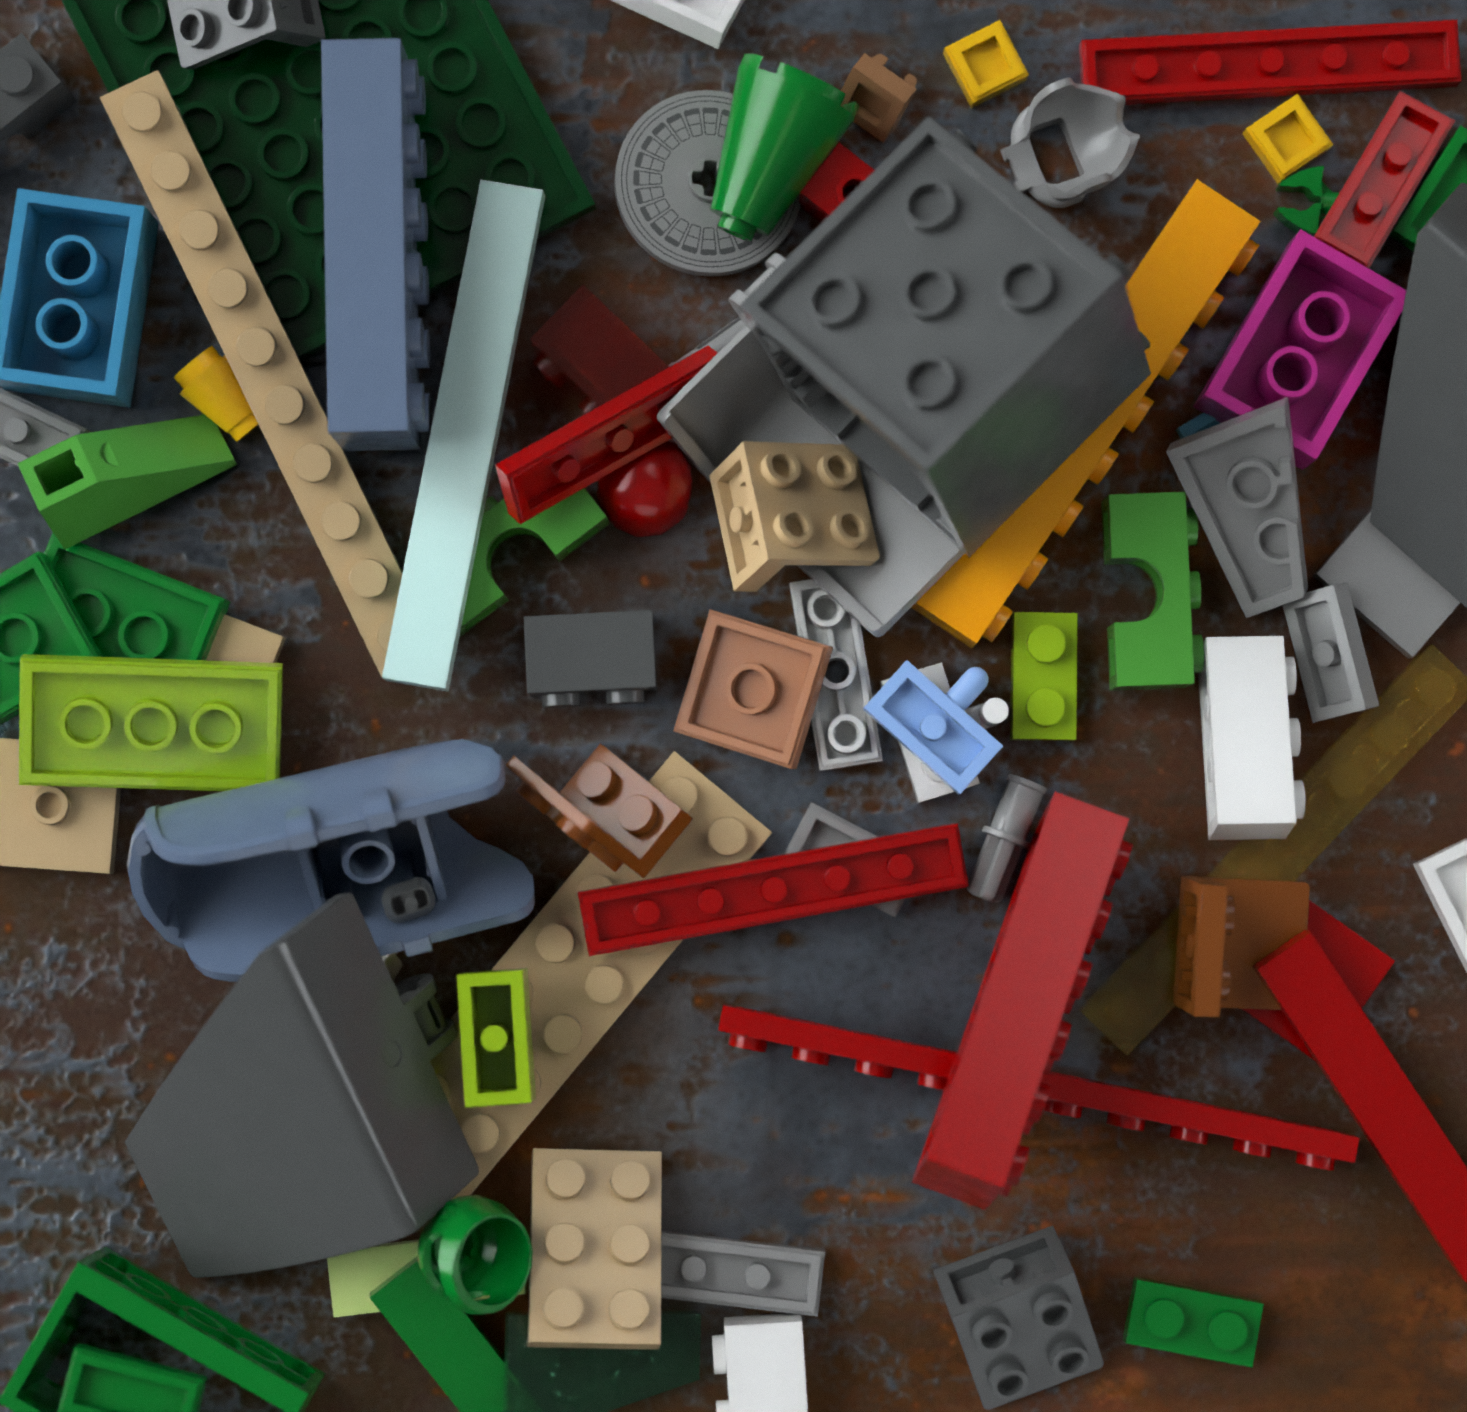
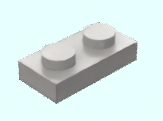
[1283,582,1379,723]

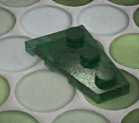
[503,1311,701,1412]

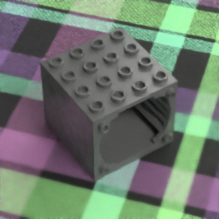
[739,116,1151,557]

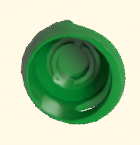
[418,1195,533,1315]

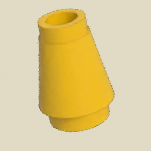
[174,345,259,442]

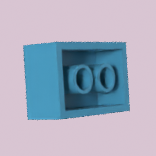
[0,188,159,408]

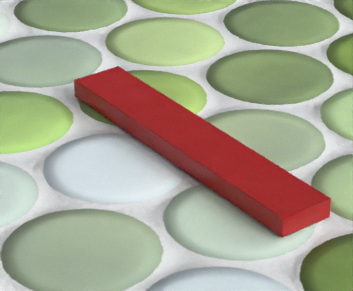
[1079,19,1462,105]
[577,823,969,956]
[1252,929,1467,1283]

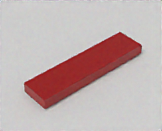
[495,345,718,524]

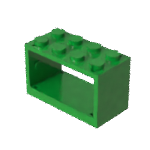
[0,1246,326,1412]

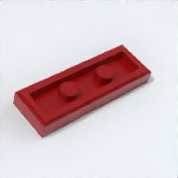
[1314,91,1455,268]

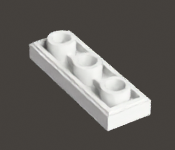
[789,579,883,771]

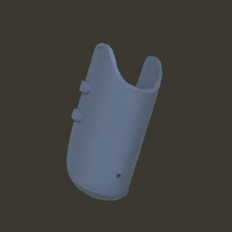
[127,739,535,982]

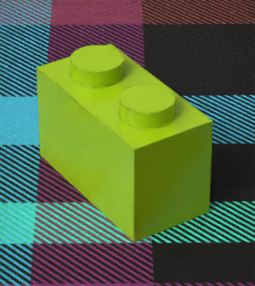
[457,968,536,1108]

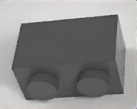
[524,610,657,708]

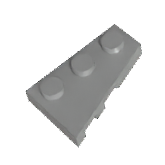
[1166,397,1308,618]

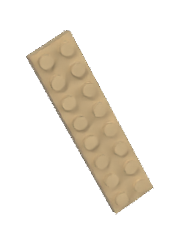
[430,751,772,1200]

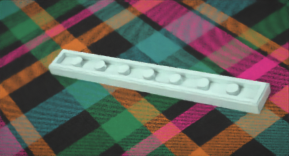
[382,180,545,692]

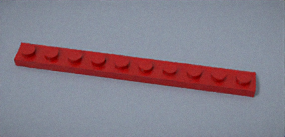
[718,1003,1360,1171]

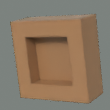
[841,53,917,143]

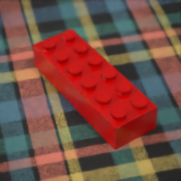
[911,792,1133,1210]

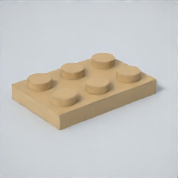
[528,1148,662,1350]

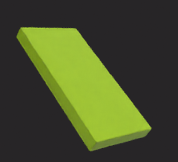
[19,654,283,791]

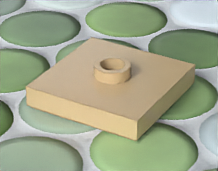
[0,738,121,874]

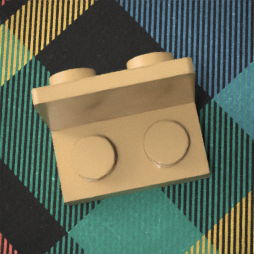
[709,441,880,592]

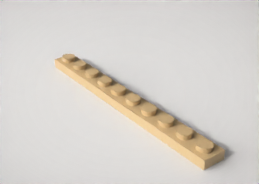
[100,70,403,677]

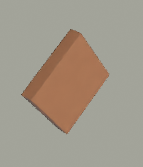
[673,609,833,769]

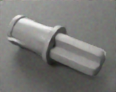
[967,774,1047,903]

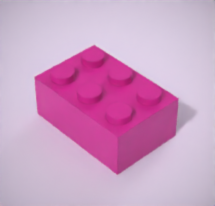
[1193,229,1407,470]

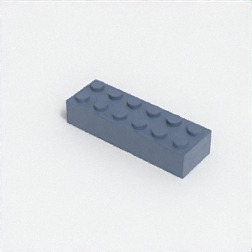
[321,38,432,451]

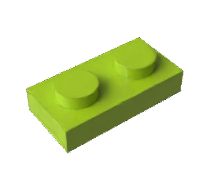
[1010,612,1078,741]

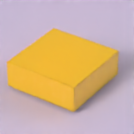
[943,20,1029,108]
[1242,94,1333,185]

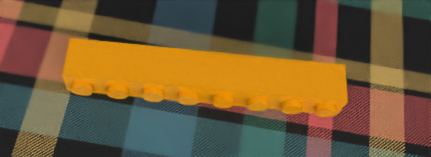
[911,179,1261,648]

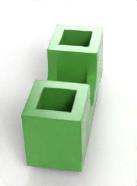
[459,488,609,638]
[1101,492,1204,691]

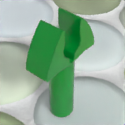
[1273,166,1340,237]

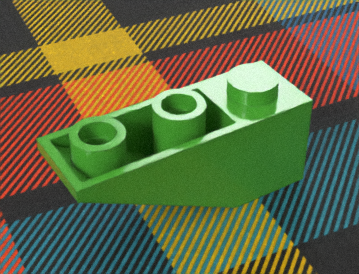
[17,415,237,550]

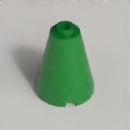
[710,54,860,242]

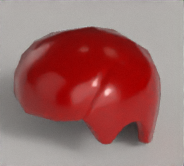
[597,440,693,537]

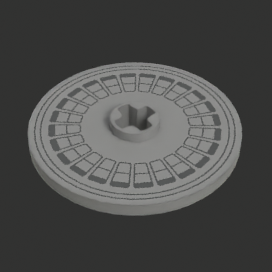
[614,90,801,276]

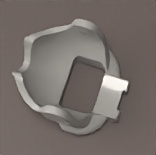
[1000,77,1140,208]

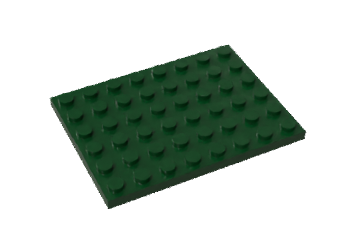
[61,0,596,361]

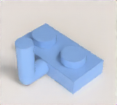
[863,660,1003,795]

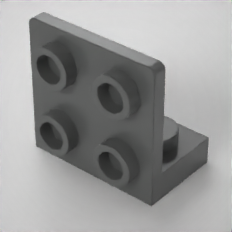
[167,0,326,70]
[933,1226,1104,1410]

